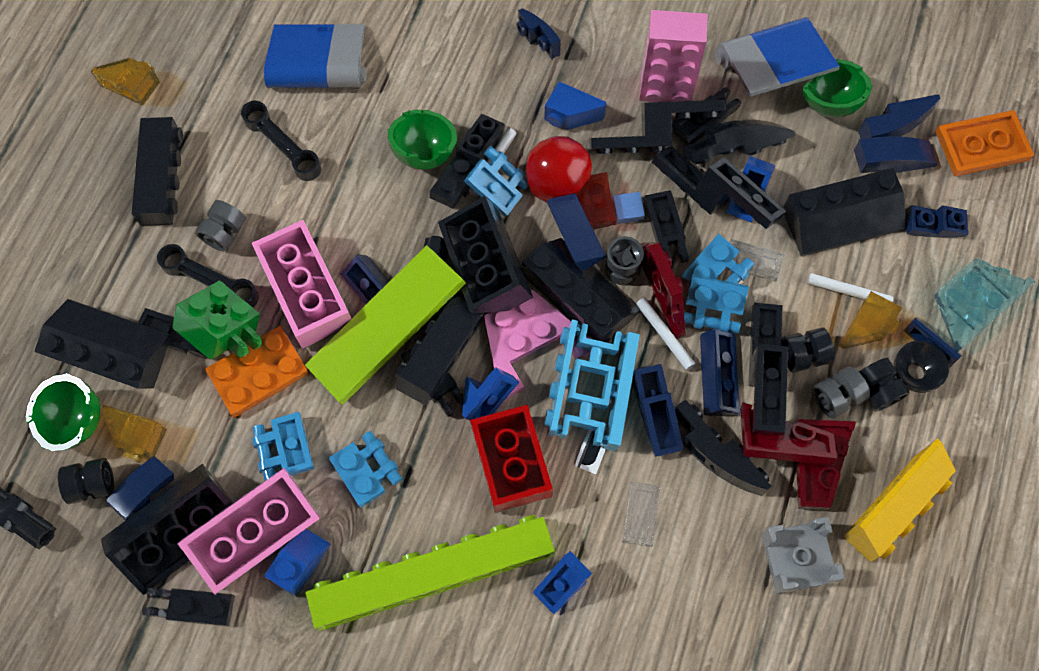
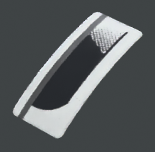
[574,419,607,474]

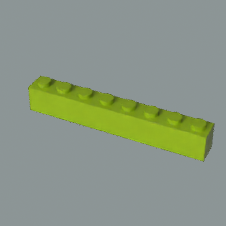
[305,515,555,631]

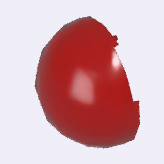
[526,136,592,202]

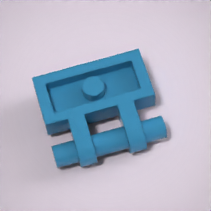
[464,146,529,217]
[681,233,755,284]
[684,275,749,333]
[252,412,314,481]
[329,431,402,508]

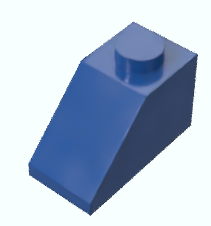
[544,81,607,130]
[726,156,776,222]
[264,529,331,597]

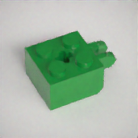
[172,280,262,359]

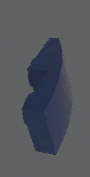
[516,8,561,59]
[906,205,968,238]
[107,456,174,520]

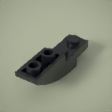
[429,113,505,209]
[682,120,796,164]
[675,399,772,496]

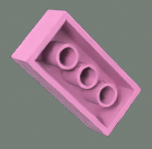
[639,10,708,103]
[252,220,351,349]
[178,467,320,594]

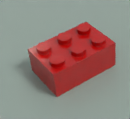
[470,404,553,513]

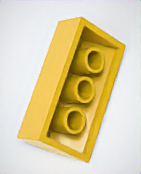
[842,438,956,562]

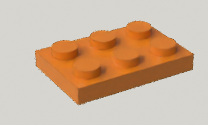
[935,110,1034,177]
[205,325,309,418]

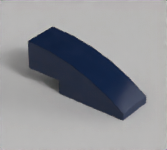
[858,94,941,139]
[854,136,937,173]
[632,364,684,457]

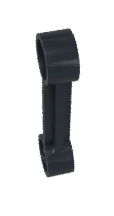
[241,100,321,181]
[157,244,259,307]

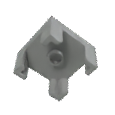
[761,517,845,594]

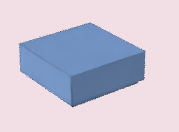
[613,192,645,224]

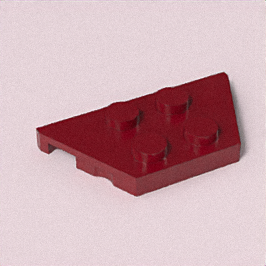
[640,242,686,339]

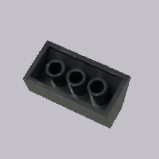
[783,168,906,257]
[438,196,533,314]
[522,238,640,343]
[34,299,172,389]
[101,464,233,595]

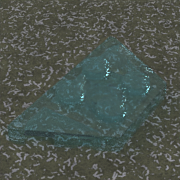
[934,258,1036,352]

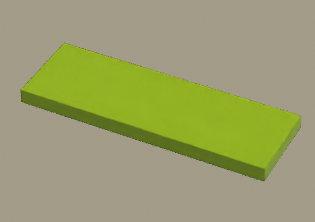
[305,245,466,405]

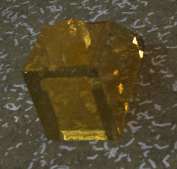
[91,58,160,106]
[839,291,902,349]
[101,405,167,463]

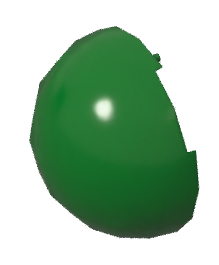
[803,59,873,118]
[388,110,457,170]
[26,375,101,451]

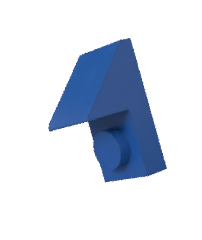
[462,367,519,421]
[533,551,592,615]

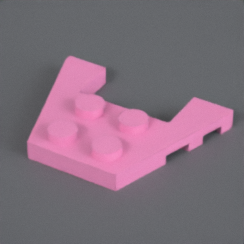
[484,290,591,400]

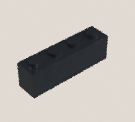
[131,117,183,226]
[395,292,485,406]

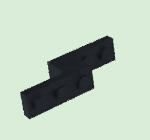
[589,100,726,154]
[652,146,786,229]
[748,302,788,436]

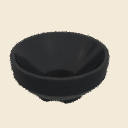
[893,340,949,393]

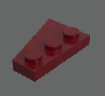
[740,402,837,465]
[795,419,857,510]

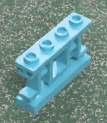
[543,320,640,451]

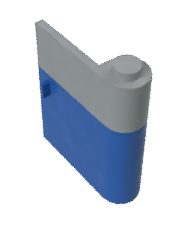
[714,17,840,97]
[264,24,366,88]

